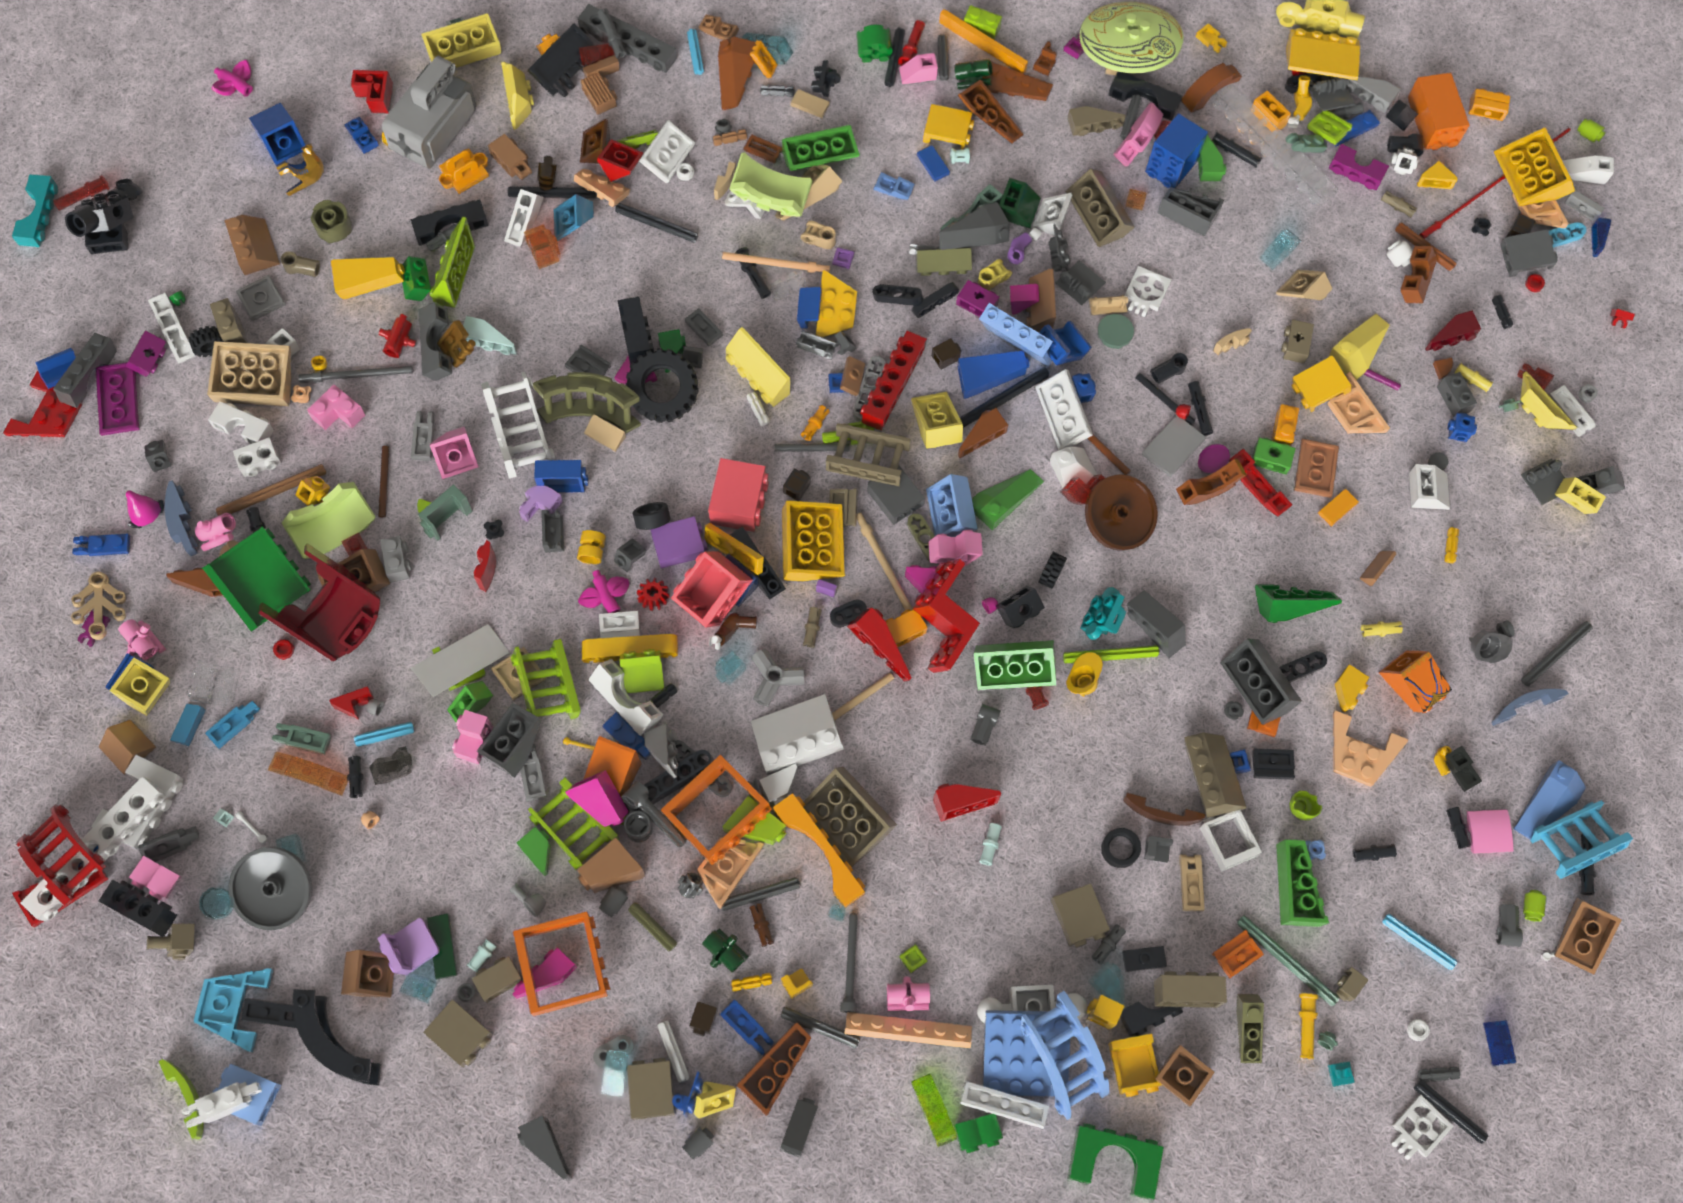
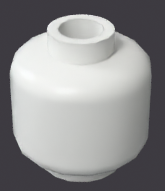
[1387,240,1413,267]

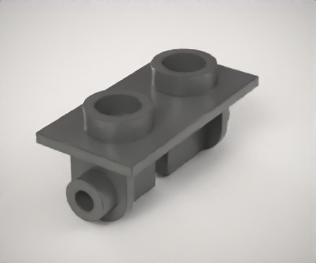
[796,330,836,360]

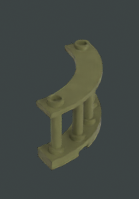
[533,372,641,434]

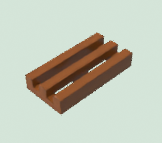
[744,134,782,164]

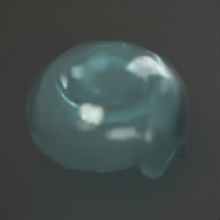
[199,887,234,919]

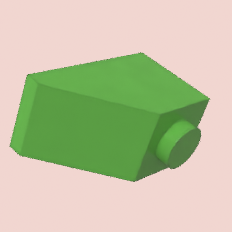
[447,681,493,723]
[516,827,551,877]

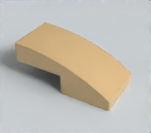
[714,162,736,200]

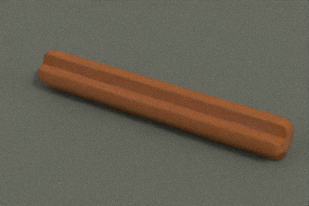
[1395,222,1457,271]

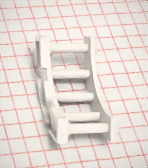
[481,372,555,478]

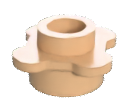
[291,385,312,403]

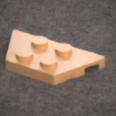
[1512,194,1568,228]
[1328,372,1390,433]
[697,837,764,909]

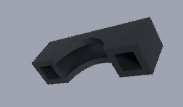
[1108,71,1182,121]
[410,199,489,246]
[1120,1001,1193,1036]

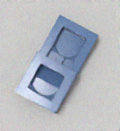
[873,172,915,200]

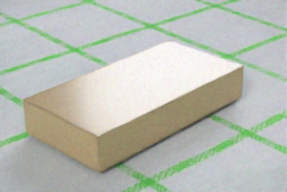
[791,89,830,118]

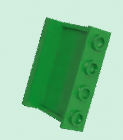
[202,526,312,632]

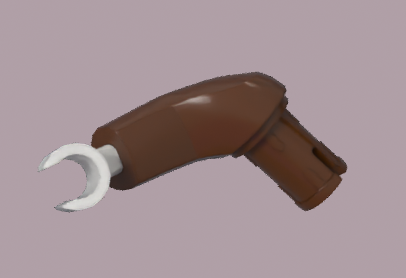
[709,612,757,650]

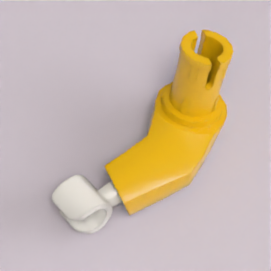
[1288,76,1312,128]

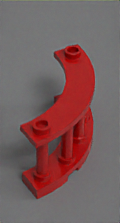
[16,804,107,906]

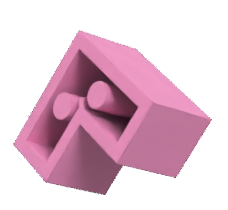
[307,385,366,430]
[928,530,983,567]
[453,710,494,764]
[129,856,181,900]

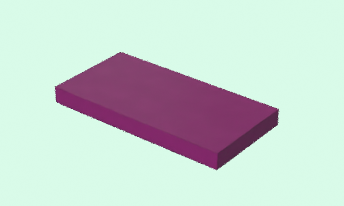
[95,362,140,436]

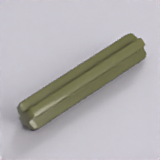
[628,902,677,952]

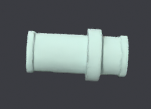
[467,939,496,972]

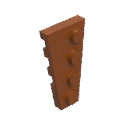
[983,62,1053,101]

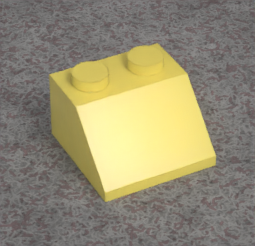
[110,658,170,716]

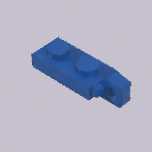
[602,712,651,760]

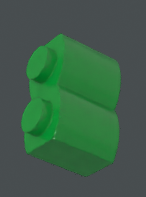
[954,1114,1003,1154]

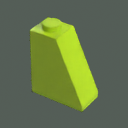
[722,796,787,845]

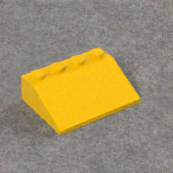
[1286,28,1360,80]
[1493,127,1575,206]
[782,501,845,581]

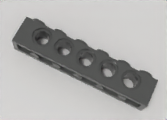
[577,4,677,73]

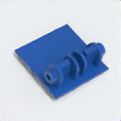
[672,1071,704,1117]

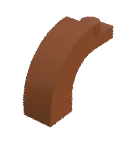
[1181,63,1242,113]
[1176,459,1246,505]

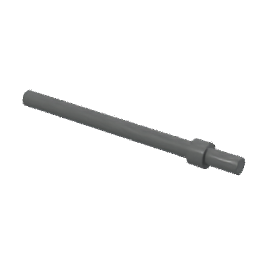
[299,366,413,383]

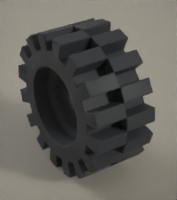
[188,326,224,357]
[1038,551,1067,589]

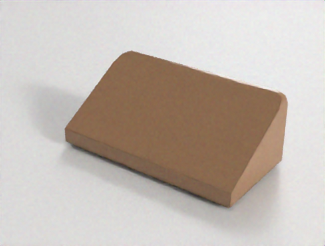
[583,55,619,78]
[1360,551,1397,586]

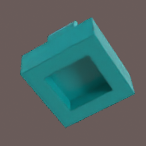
[1328,1062,1355,1087]

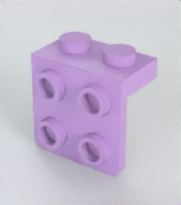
[377,918,440,975]

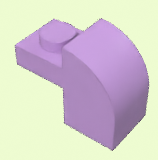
[519,486,563,522]

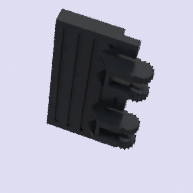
[527,23,598,97]

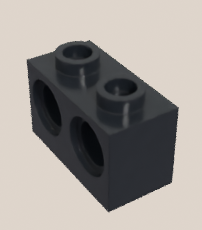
[85,224,128,254]

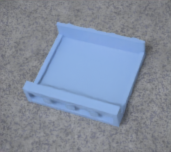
[979,303,1053,367]

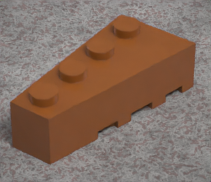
[736,1022,812,1116]

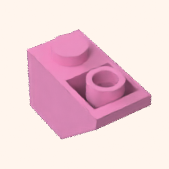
[899,53,938,84]

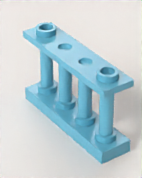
[1530,800,1633,879]

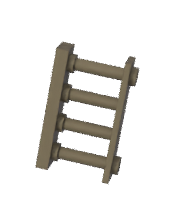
[826,423,911,487]

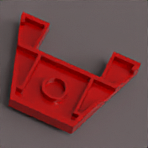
[3,371,82,437]

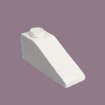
[504,189,544,247]

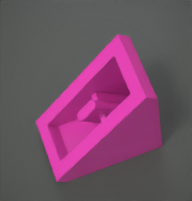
[1010,284,1039,315]

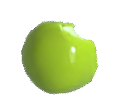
[1289,790,1322,821]

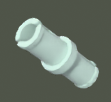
[979,823,1002,866]

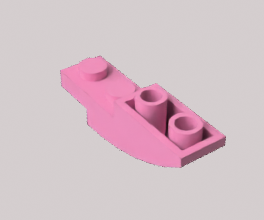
[1113,102,1163,166]

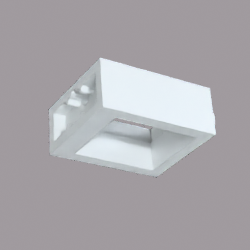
[1200,810,1262,872]

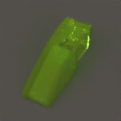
[911,1073,957,1147]

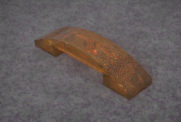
[267,752,348,796]

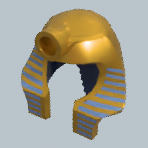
[276,143,324,196]

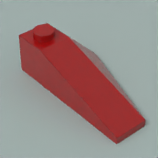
[847,607,912,682]

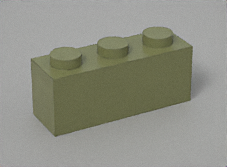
[915,247,972,276]

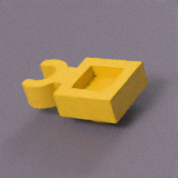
[1195,23,1227,53]

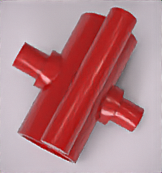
[378,314,416,358]

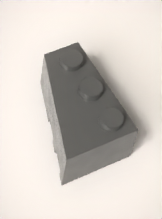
[1157,187,1225,236]
[1127,590,1186,658]

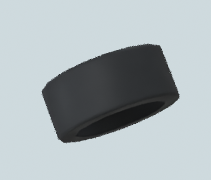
[632,502,671,530]
[1101,828,1141,868]

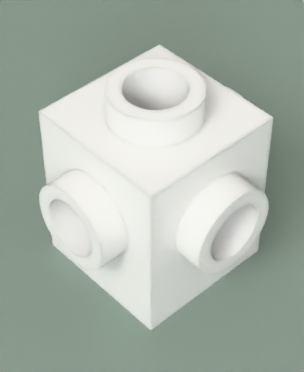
[1391,147,1418,175]

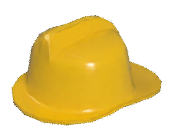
[1066,652,1103,697]

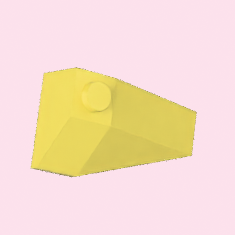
[1329,314,1390,381]

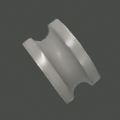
[1578,384,1598,403]

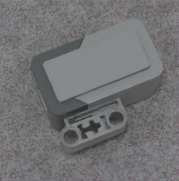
[382,56,476,169]

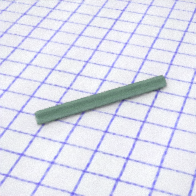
[1237,915,1339,1006]

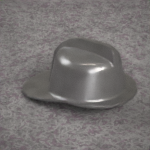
[1469,631,1512,663]

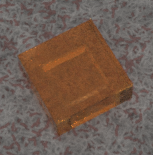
[1125,189,1147,211]

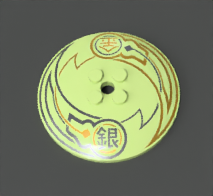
[1080,1,1183,73]

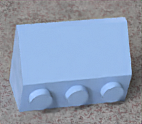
[926,474,978,537]

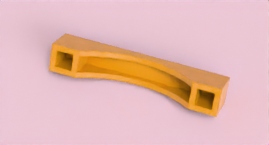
[773,793,865,908]

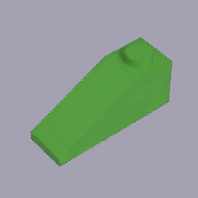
[1198,127,1226,181]

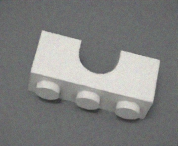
[208,402,274,444]

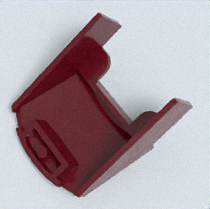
[258,543,380,661]

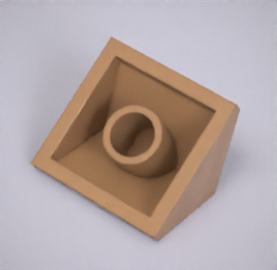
[99,720,156,775]

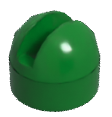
[169,290,186,306]

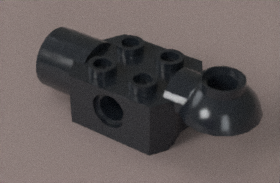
[65,179,143,237]

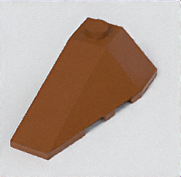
[718,37,756,110]
[958,80,1024,143]

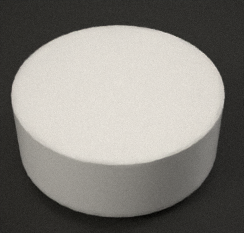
[1407,1019,1430,1041]

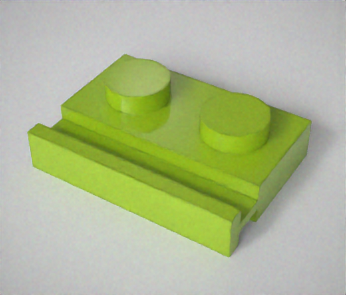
[1307,110,1352,145]

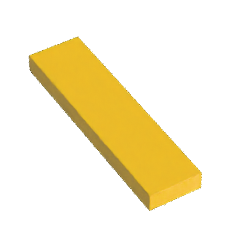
[704,523,764,575]

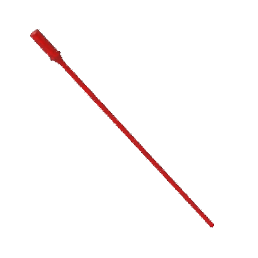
[1419,128,1571,239]

